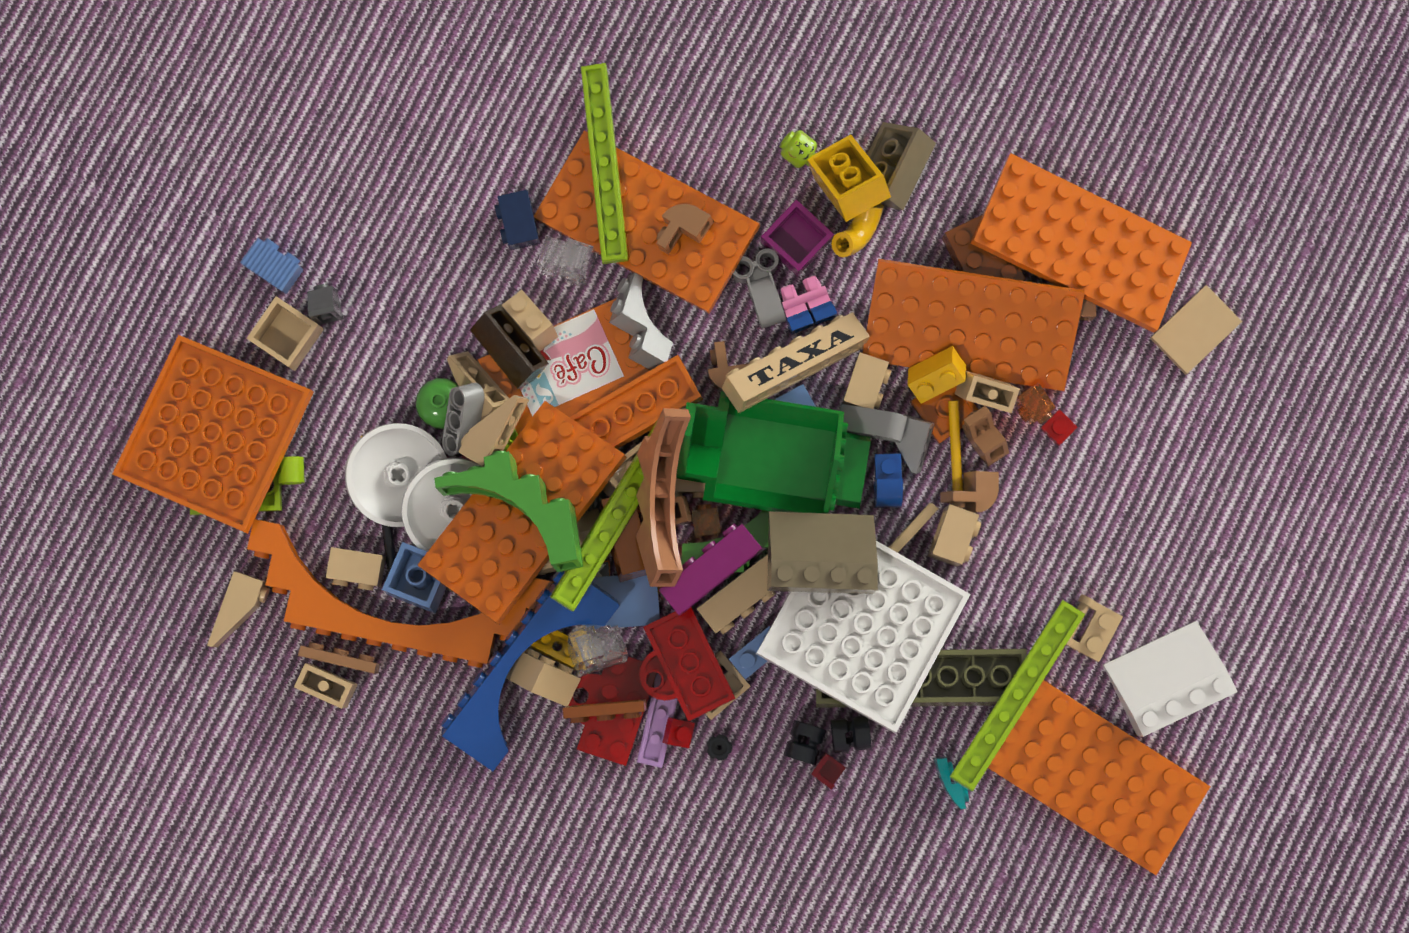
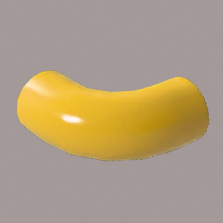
[831,203,884,258]

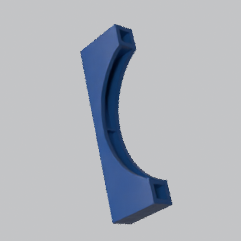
[441,571,620,772]

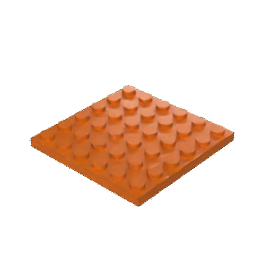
[112,335,314,534]

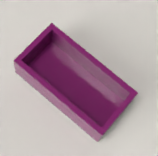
[659,523,762,616]

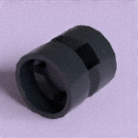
[830,716,871,753]
[783,720,826,765]

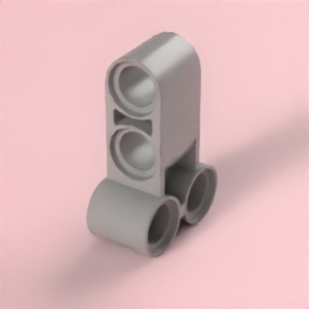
[732,248,786,329]

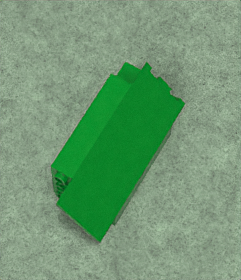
[676,391,871,514]

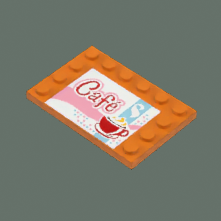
[478,298,650,435]

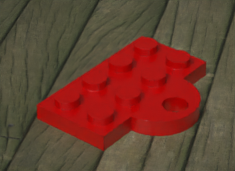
[639,607,736,722]
[568,650,657,766]

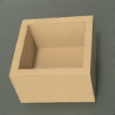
[246,296,324,371]
[927,504,981,567]

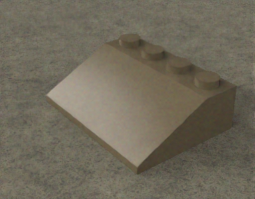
[767,511,878,594]

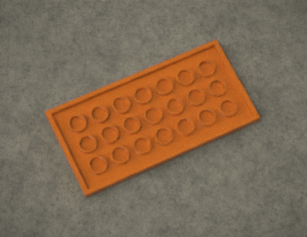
[534,130,760,314]
[970,153,1192,333]
[862,259,1085,391]
[418,401,627,625]
[988,680,1211,875]

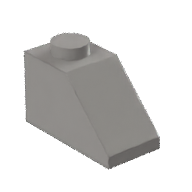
[895,414,935,474]

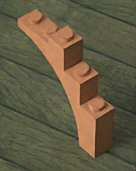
[636,408,691,587]

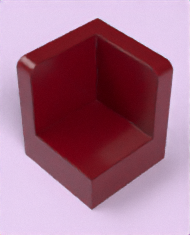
[809,752,846,790]

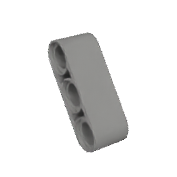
[442,382,484,456]
[840,404,907,443]

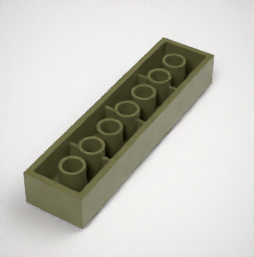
[815,649,1027,708]

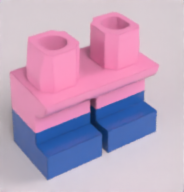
[780,275,838,335]

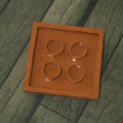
[563,699,647,723]

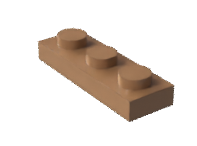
[298,642,381,674]

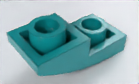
[934,757,969,809]

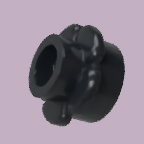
[707,734,732,760]

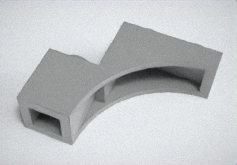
[609,272,673,370]

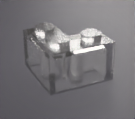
[536,236,596,286]
[568,625,628,677]

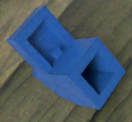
[874,454,903,508]

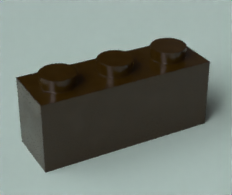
[470,304,549,389]

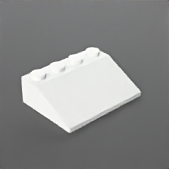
[1103,621,1237,737]

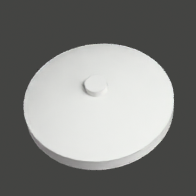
[345,423,447,527]
[401,458,482,551]

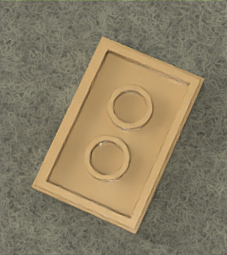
[1150,285,1242,375]

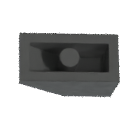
[307,284,344,325]

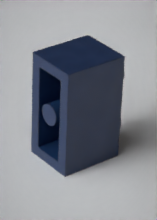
[494,190,540,250]

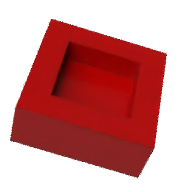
[1040,409,1078,446]
[662,717,695,748]

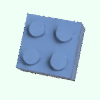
[382,542,447,614]

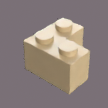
[506,648,581,706]

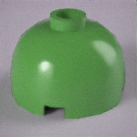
[416,378,458,430]

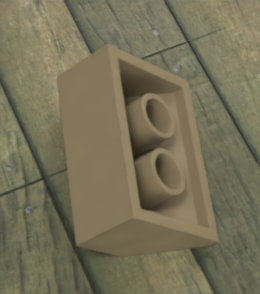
[867,122,936,210]

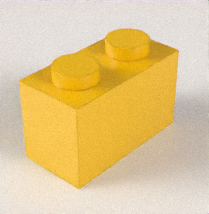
[907,346,966,404]

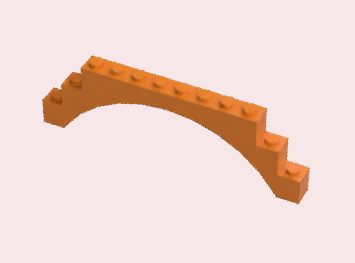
[247,519,553,668]

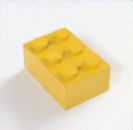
[807,134,891,222]

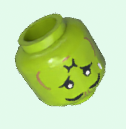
[779,130,817,168]

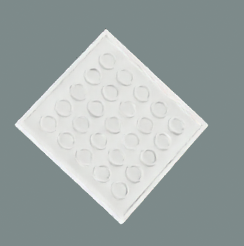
[756,541,970,733]

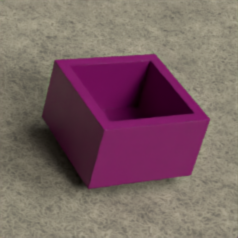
[760,200,834,277]

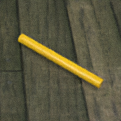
[948,400,963,491]

